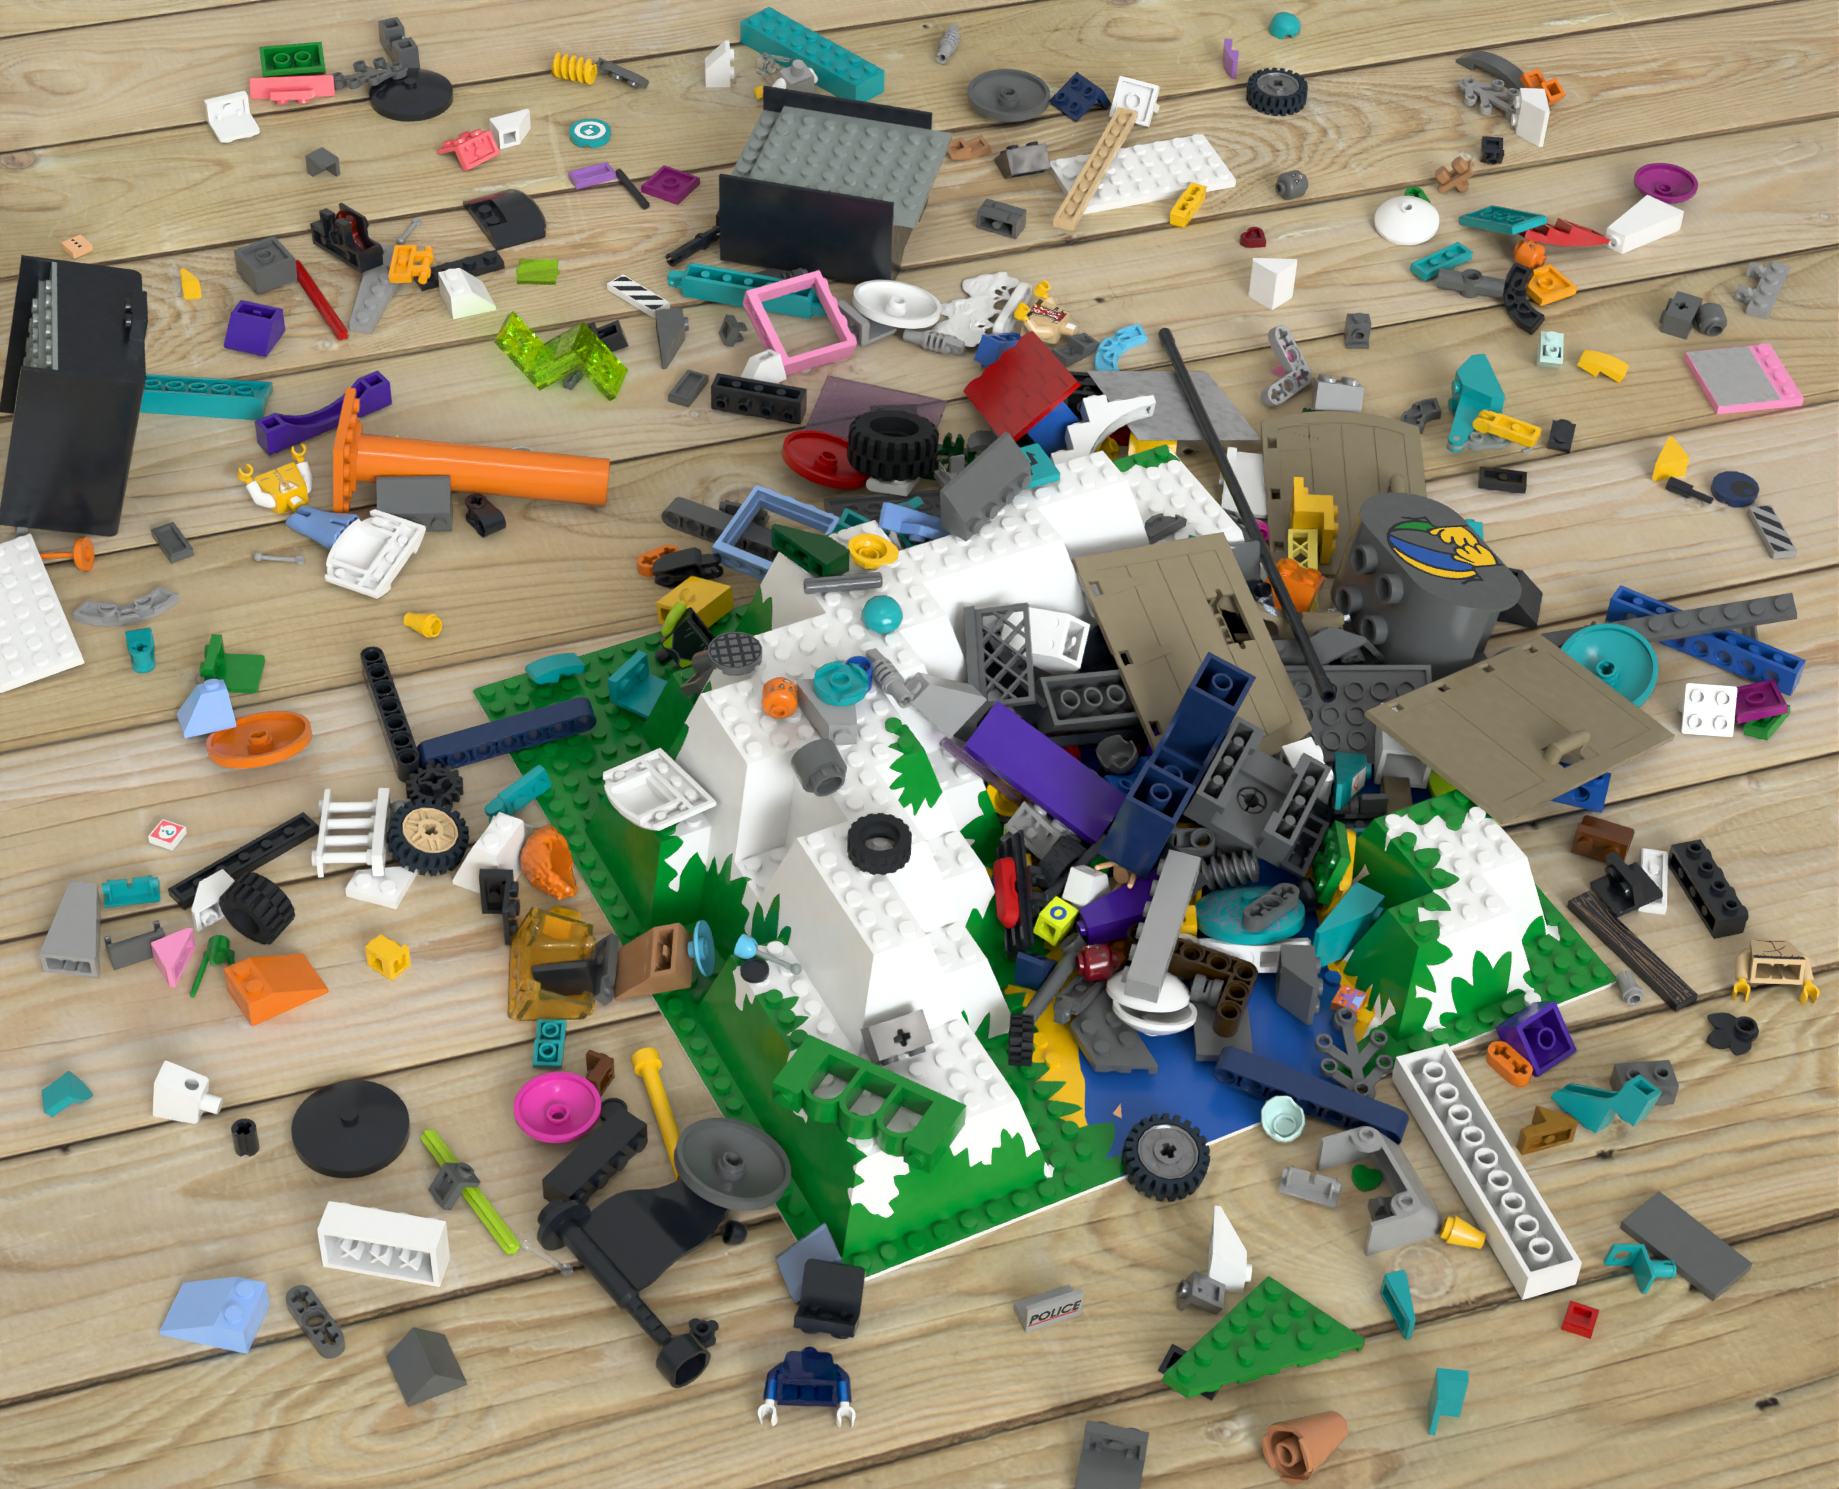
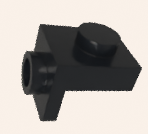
[1480,136,1504,165]
[1547,419,1576,453]

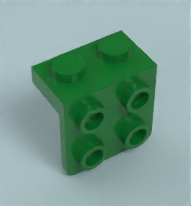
[200,634,265,693]

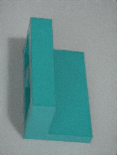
[1428,1368,1469,1436]

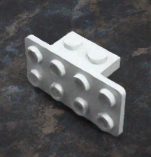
[1219,447,1267,519]

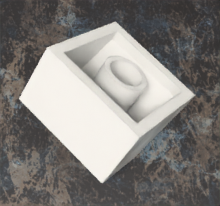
[1511,88,1550,147]
[438,268,496,319]

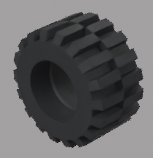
[219,871,295,945]

